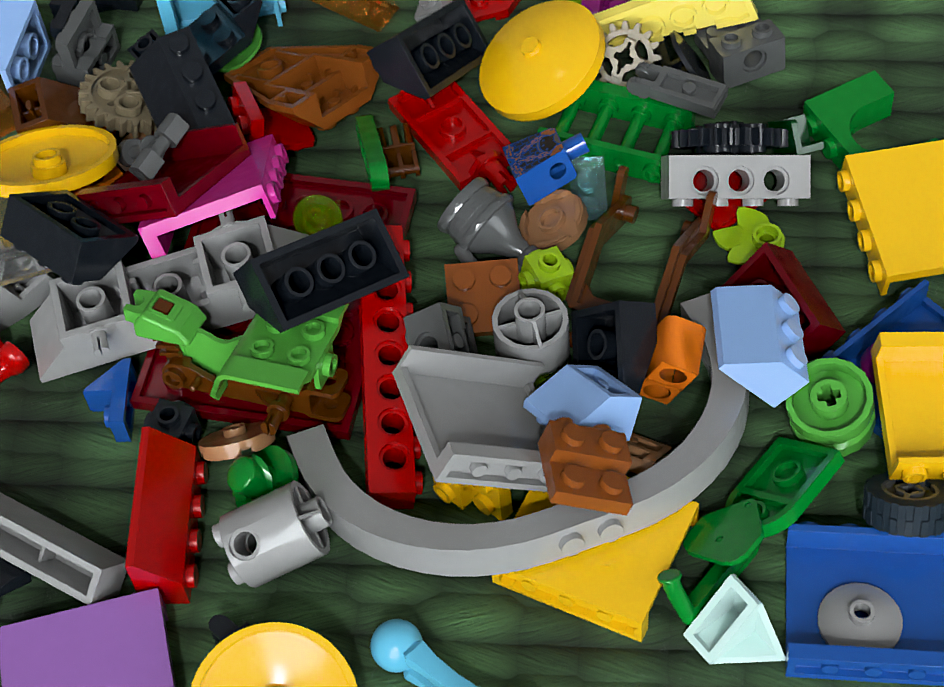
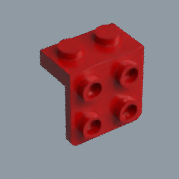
[227,81,315,151]

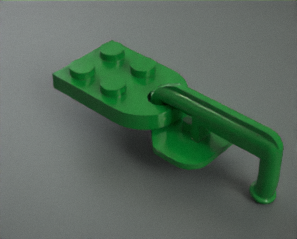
[657,437,845,626]

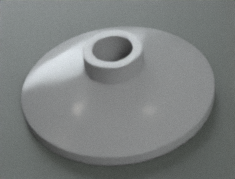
[817,583,903,649]

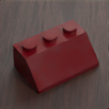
[721,242,846,361]

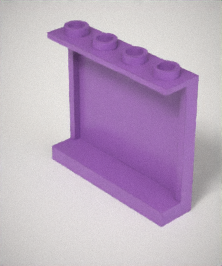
[0,588,176,687]

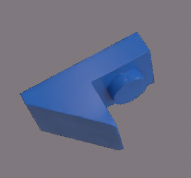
[83,358,138,442]

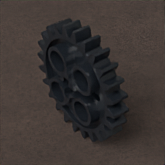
[672,121,788,155]

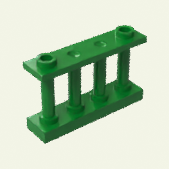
[537,80,695,184]

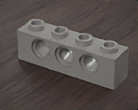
[661,155,811,207]

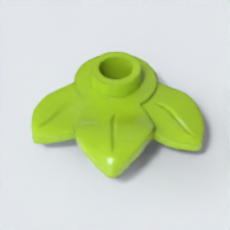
[713,207,785,265]

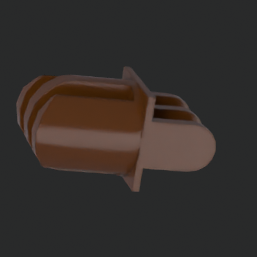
[377,123,421,182]

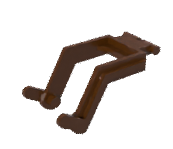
[565,165,718,348]

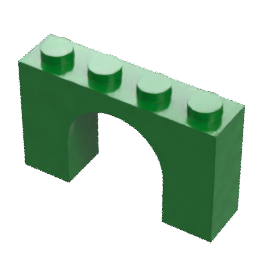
[803,70,938,171]

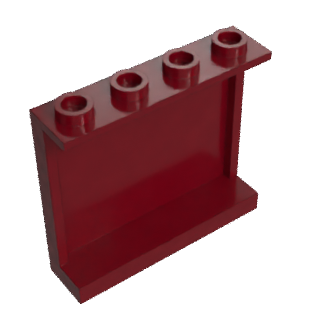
[70,122,251,224]

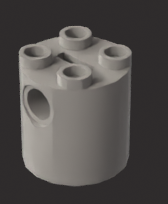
[492,288,571,390]
[212,480,332,588]

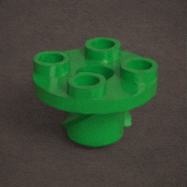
[227,445,299,508]

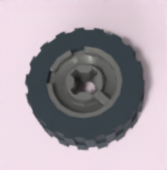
[862,472,944,538]

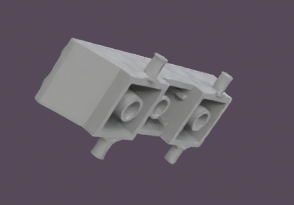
[30,209,309,383]

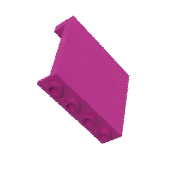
[138,134,289,259]

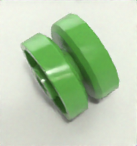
[786,358,876,457]

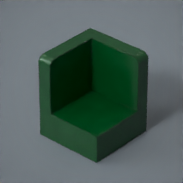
[768,114,826,155]

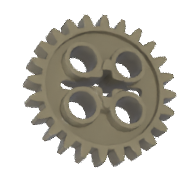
[78,60,157,138]

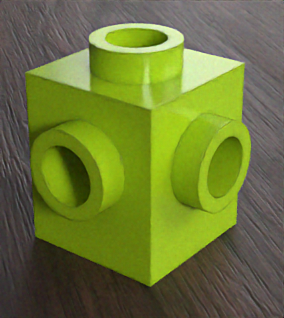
[518,246,574,301]

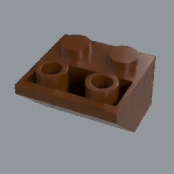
[8,77,94,134]

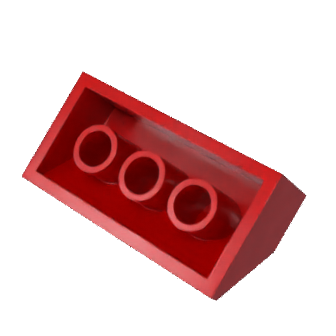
[125,427,208,604]

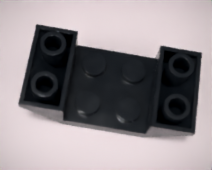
[127,0,262,76]

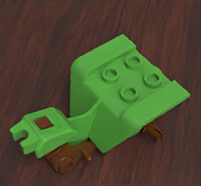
[123,289,351,435]

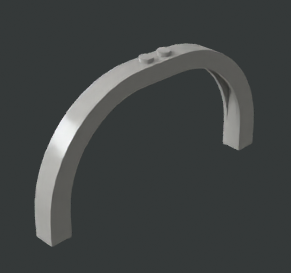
[287,293,749,577]

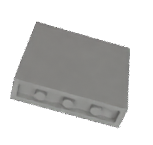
[392,345,547,492]

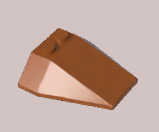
[223,45,379,131]

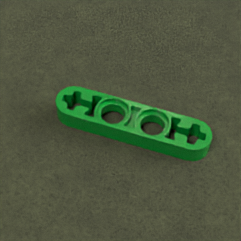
[355,114,390,192]

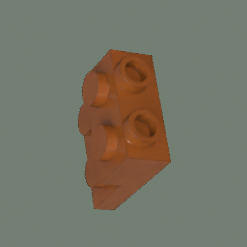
[538,417,633,516]

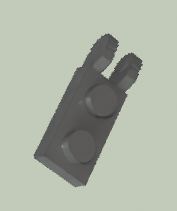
[626,61,729,119]

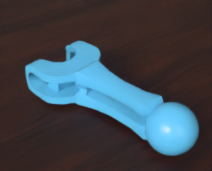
[370,619,478,687]

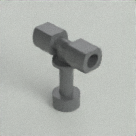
[117,113,190,181]

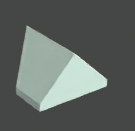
[683,574,786,665]

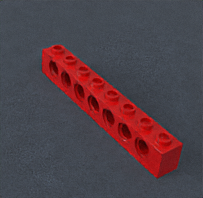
[358,225,423,509]

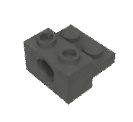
[51,0,121,87]
[694,16,785,89]
[403,302,478,354]

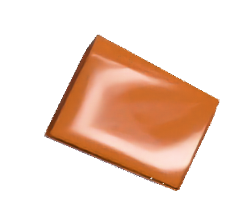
[639,315,706,405]

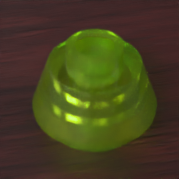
[293,195,343,235]

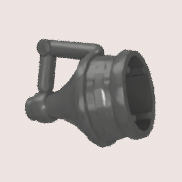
[437,177,539,273]

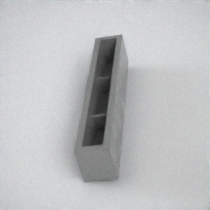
[0,492,127,605]

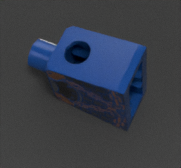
[502,128,590,206]

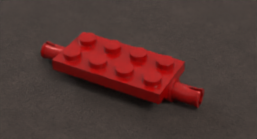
[388,81,517,193]

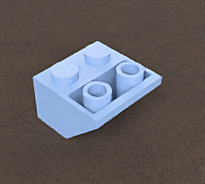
[523,364,643,441]

